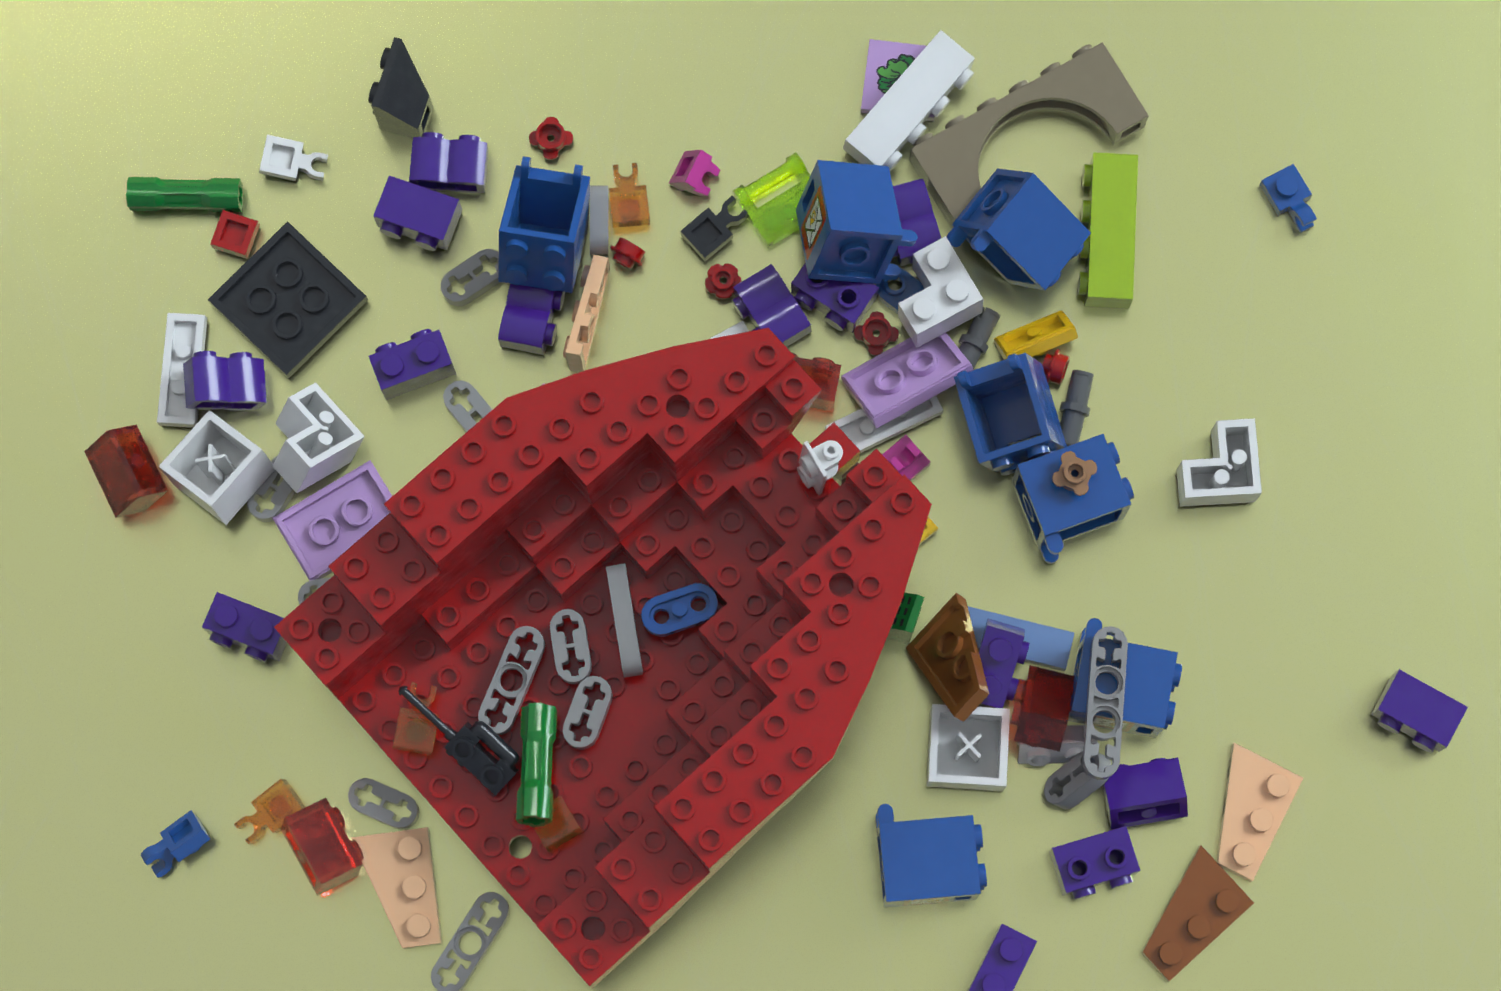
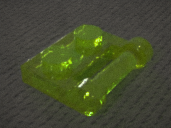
[732,152,810,248]

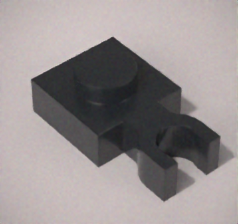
[680,195,749,262]

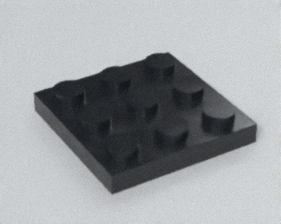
[208,221,368,378]

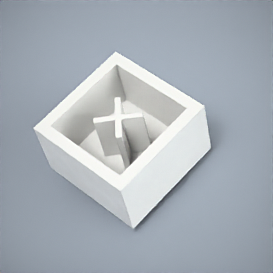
[158,410,275,525]
[926,704,1010,791]

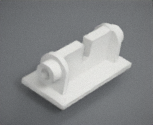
[797,440,843,496]
[1017,725,1098,766]

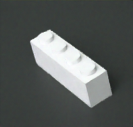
[843,30,975,171]

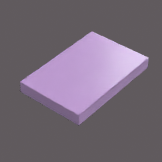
[841,333,974,429]
[273,460,392,581]

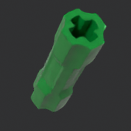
[126,177,243,212]
[516,703,557,827]

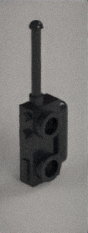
[398,686,519,796]

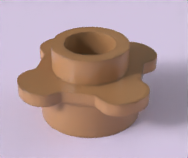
[1052,451,1097,496]

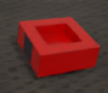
[210,210,260,259]

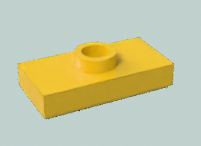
[994,310,1078,360]

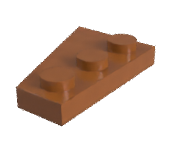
[906,593,989,722]
[1141,845,1254,982]

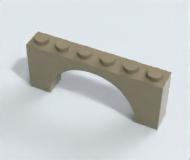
[909,42,1149,229]

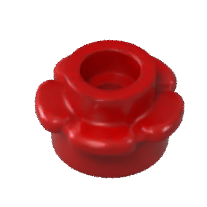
[610,237,646,270]
[705,263,742,299]
[1042,349,1070,385]

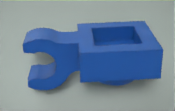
[1260,164,1317,233]
[141,810,210,878]

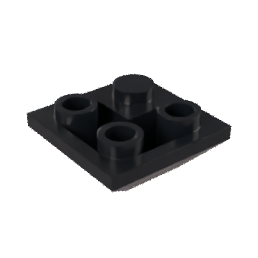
[368,37,433,138]

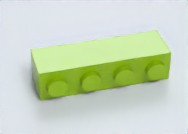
[1078,152,1138,309]

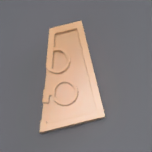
[563,255,610,372]
[1216,743,1303,882]
[351,827,442,949]

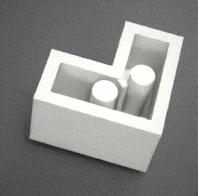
[898,236,983,348]
[273,383,365,493]
[1177,418,1262,507]

